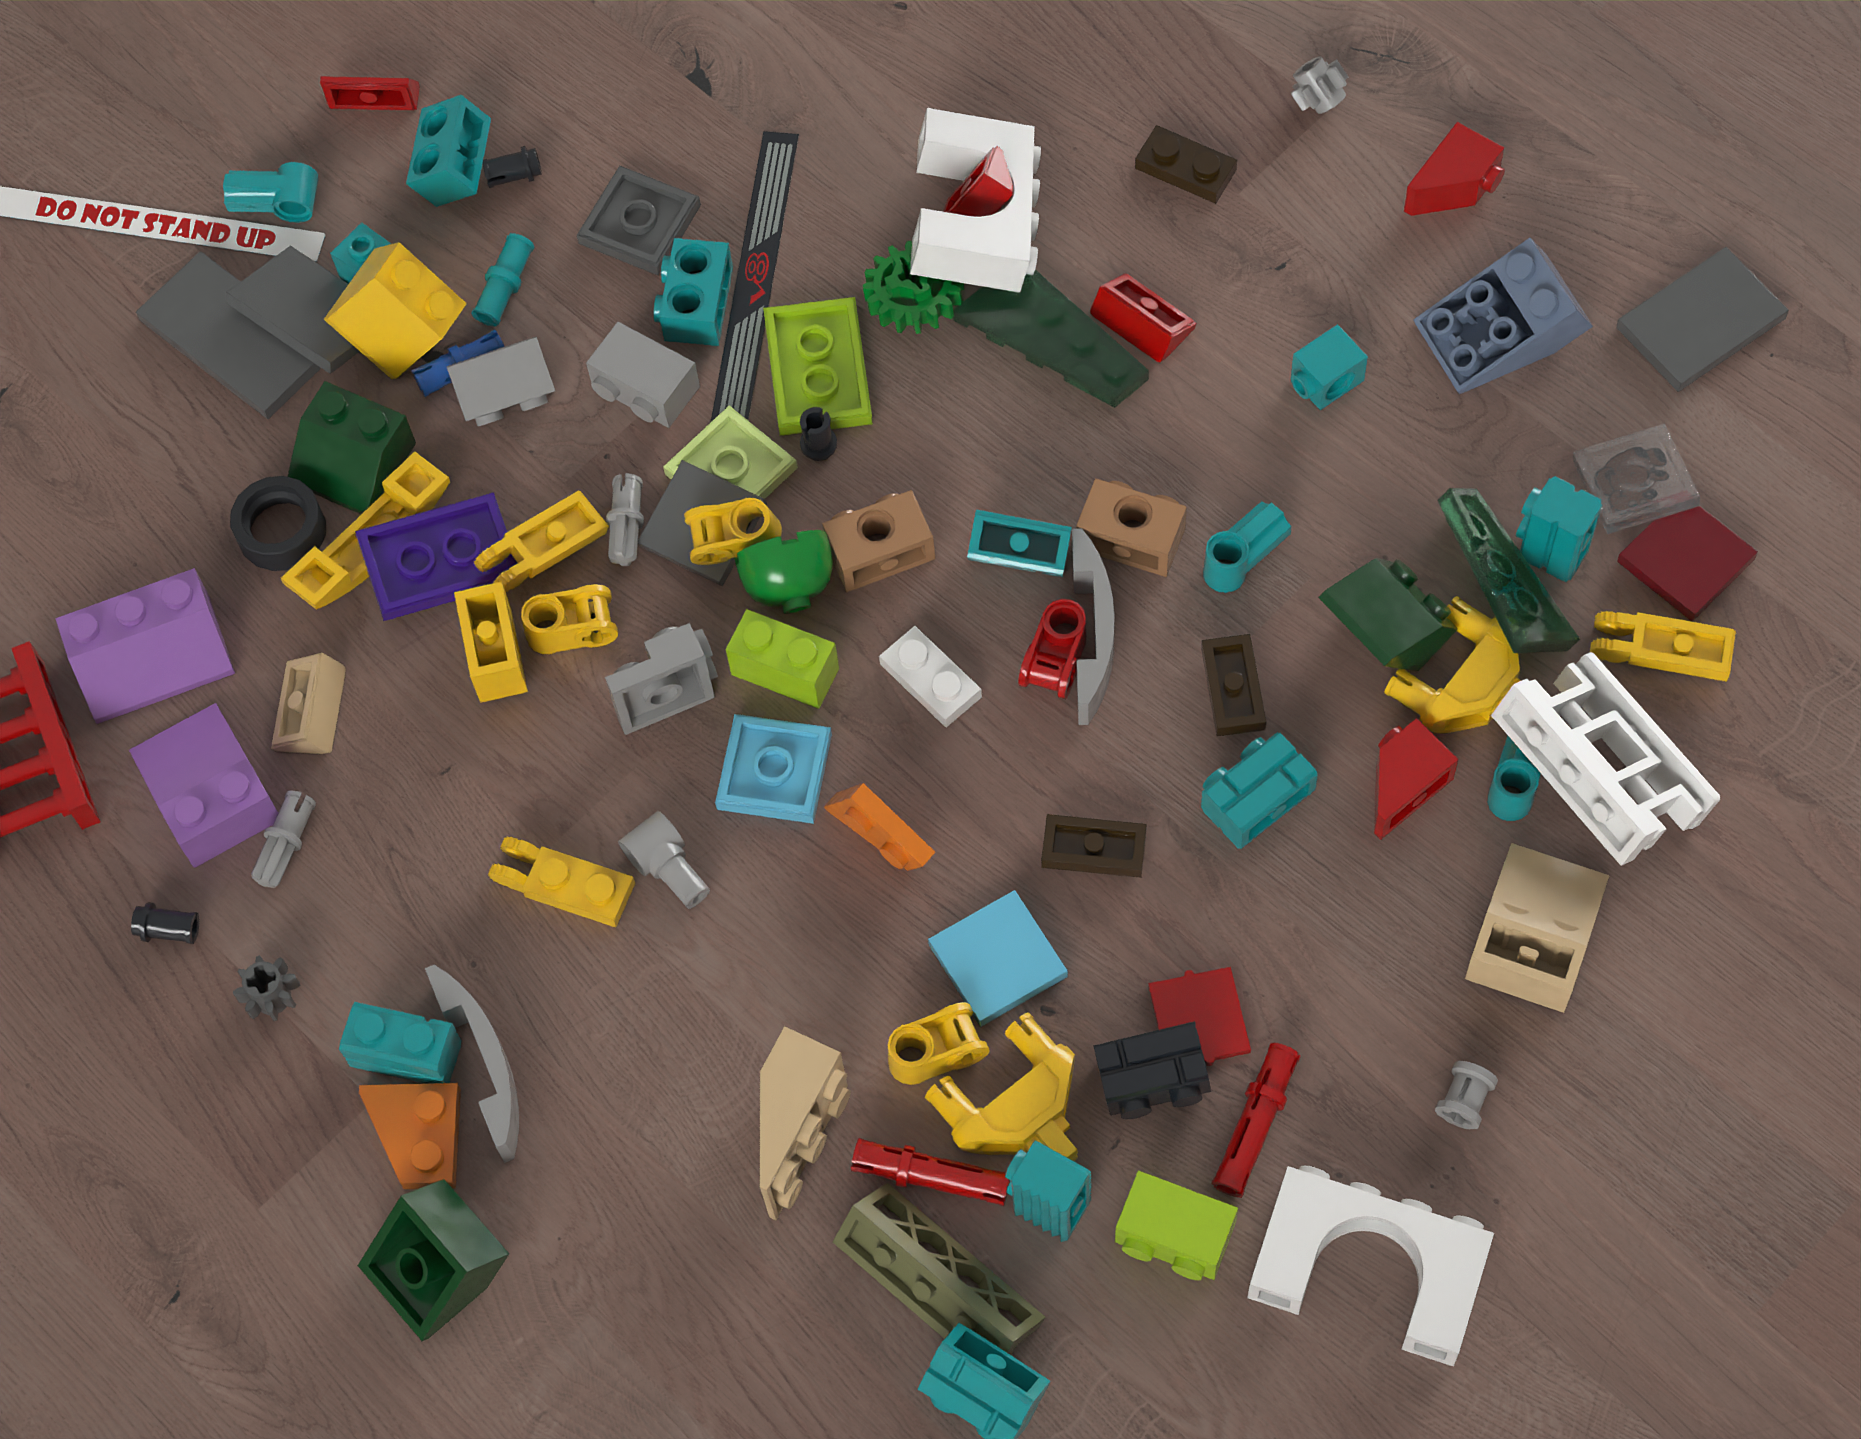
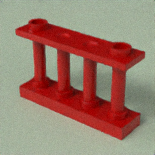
[0,641,101,838]

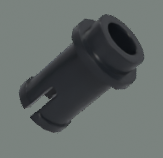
[483,146,542,188]
[800,407,837,461]
[131,902,200,944]

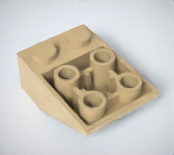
[1465,843,1609,1013]
[760,1026,851,1220]

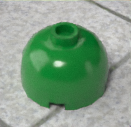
[734,530,833,614]

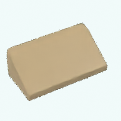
[271,653,346,754]

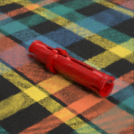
[1211,1042,1301,1198]
[851,1138,1010,1206]

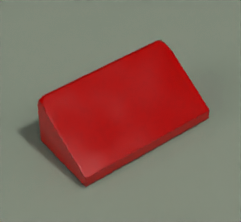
[320,76,420,110]
[943,146,1014,217]
[1090,273,1197,362]

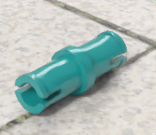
[471,233,535,327]

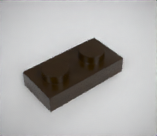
[1135,125,1237,204]
[1201,634,1266,736]
[1041,814,1147,878]

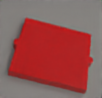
[1148,967,1251,1066]

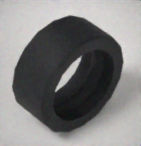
[230,476,326,571]

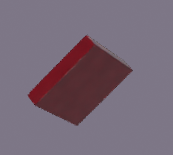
[1617,492,1758,622]

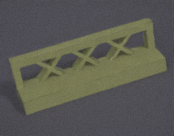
[833,1183,1045,1355]

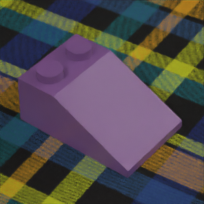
[129,703,278,868]

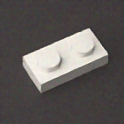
[879,626,982,728]

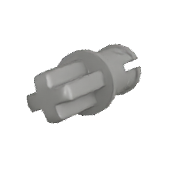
[606,473,644,566]
[251,790,316,888]

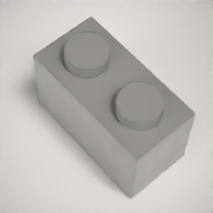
[586,322,700,428]
[446,337,555,426]

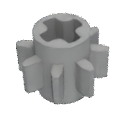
[1291,56,1349,114]

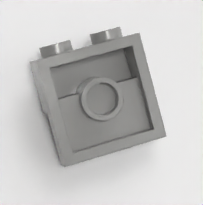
[605,623,718,735]

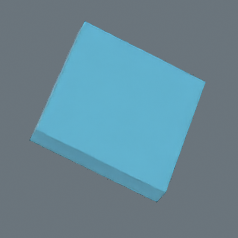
[715,714,832,824]
[928,890,1068,1027]

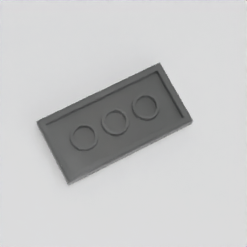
[136,251,321,419]

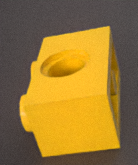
[454,582,528,703]

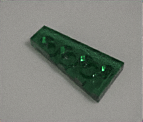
[953,269,1149,408]
[1437,488,1581,653]

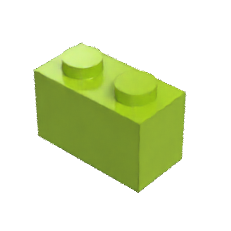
[725,609,839,709]
[1115,1170,1238,1280]

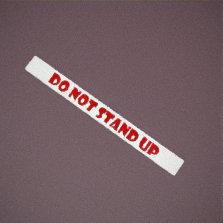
[0,186,325,262]

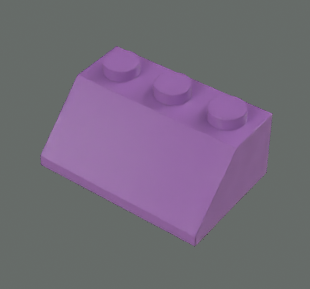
[55,568,235,724]

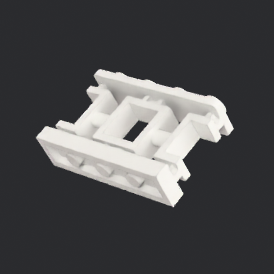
[1491,652,1720,866]

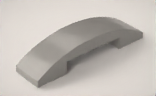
[1072,528,1114,725]
[425,965,519,1163]

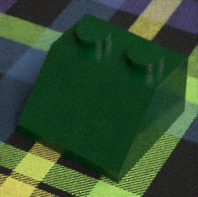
[287,381,416,514]
[1318,558,1458,671]
[357,1179,509,1341]

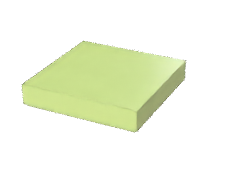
[663,406,798,499]

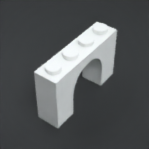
[910,108,1041,292]
[1248,1166,1494,1366]

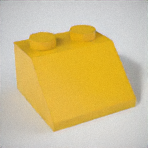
[324,242,467,379]

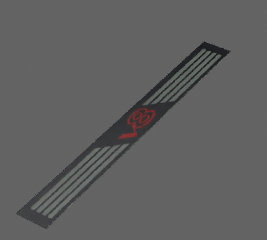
[710,131,799,423]

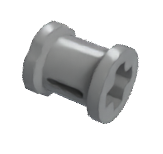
[1435,1061,1498,1130]

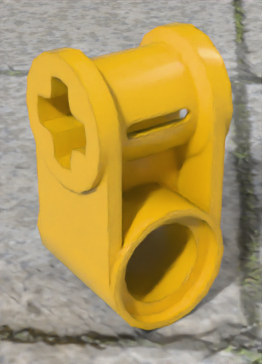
[684,498,782,565]
[521,584,618,654]
[888,1002,990,1085]

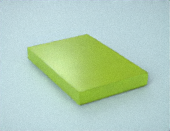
[763,297,873,436]

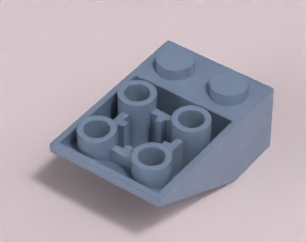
[1413,238,1593,394]

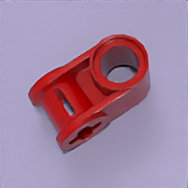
[1018,599,1087,700]

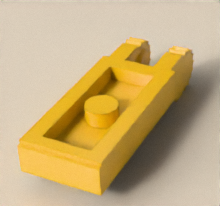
[474,490,609,592]
[1590,611,1736,682]
[488,836,635,927]

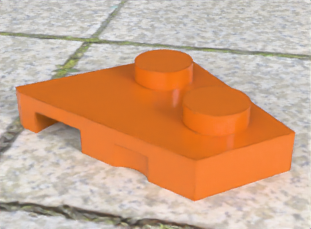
[824,783,935,871]
[359,1083,461,1189]

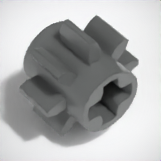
[233,955,300,1021]

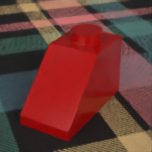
[1404,122,1505,216]
[1374,718,1459,840]

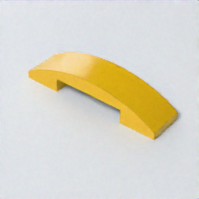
[281,452,450,610]

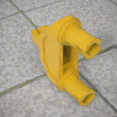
[1384,596,1521,733]
[925,1013,1078,1161]

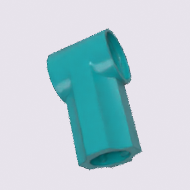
[223,162,319,223]
[1203,501,1292,593]
[1487,735,1541,821]

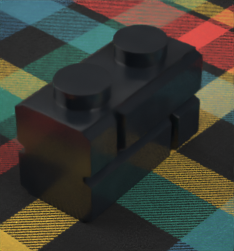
[1093,1021,1211,1119]

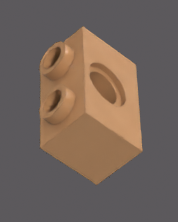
[1076,478,1187,577]
[822,490,935,593]

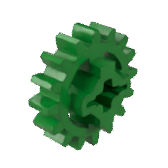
[862,241,965,334]

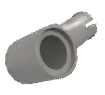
[618,811,710,909]

